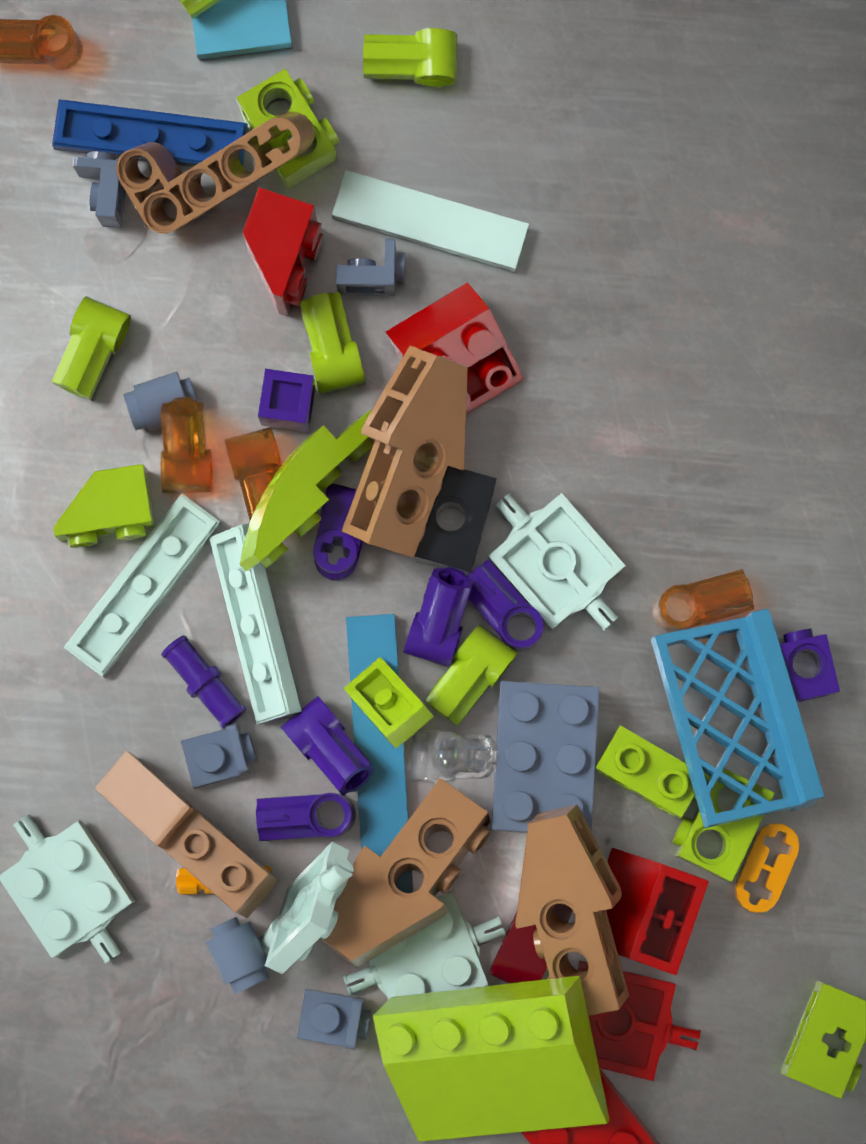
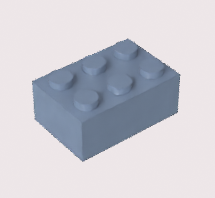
[491,681,599,833]

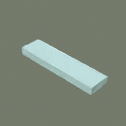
[332,170,529,272]
[64,493,221,677]
[209,524,302,725]

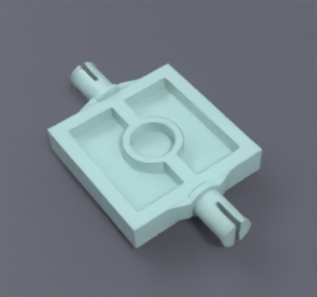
[488,493,626,631]
[0,814,136,964]
[259,842,354,974]
[343,892,506,1000]

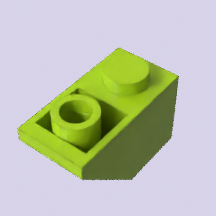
[53,464,156,548]

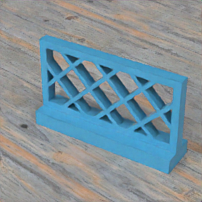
[651,609,825,828]

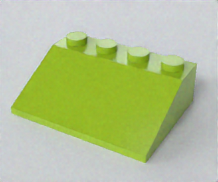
[373,976,609,1142]

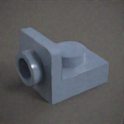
[73,151,125,228]
[336,238,405,296]
[181,724,257,789]
[297,989,372,1050]

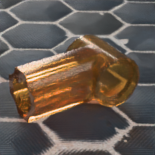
[0,15,83,70]
[160,397,213,493]
[225,427,282,521]
[653,569,755,633]

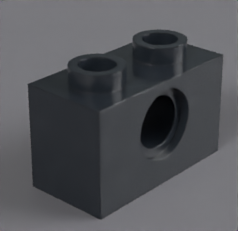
[414,466,497,576]

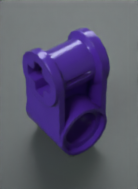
[313,483,363,581]

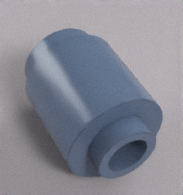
[123,371,199,431]
[205,917,270,994]

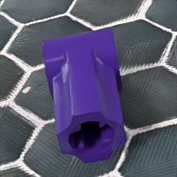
[467,559,544,652]
[403,567,474,668]
[281,696,375,796]
[256,793,356,841]

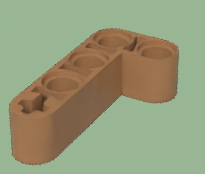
[116,111,314,234]

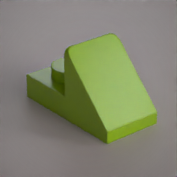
[343,657,434,749]

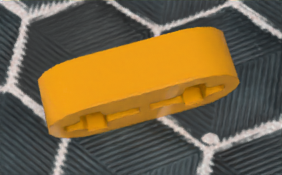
[734,823,800,913]

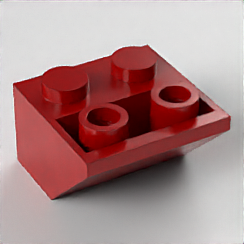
[243,187,324,317]
[385,282,524,414]
[606,848,709,976]

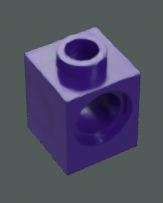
[258,368,316,433]
[780,628,840,703]

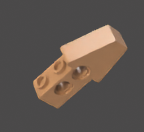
[342,346,467,558]
[95,750,280,918]
[321,778,491,968]
[515,804,629,1016]

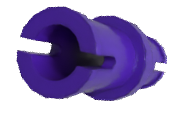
[161,635,247,729]

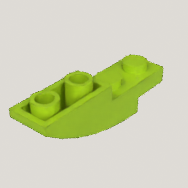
[239,410,374,571]

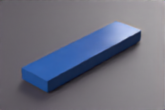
[52,99,249,167]

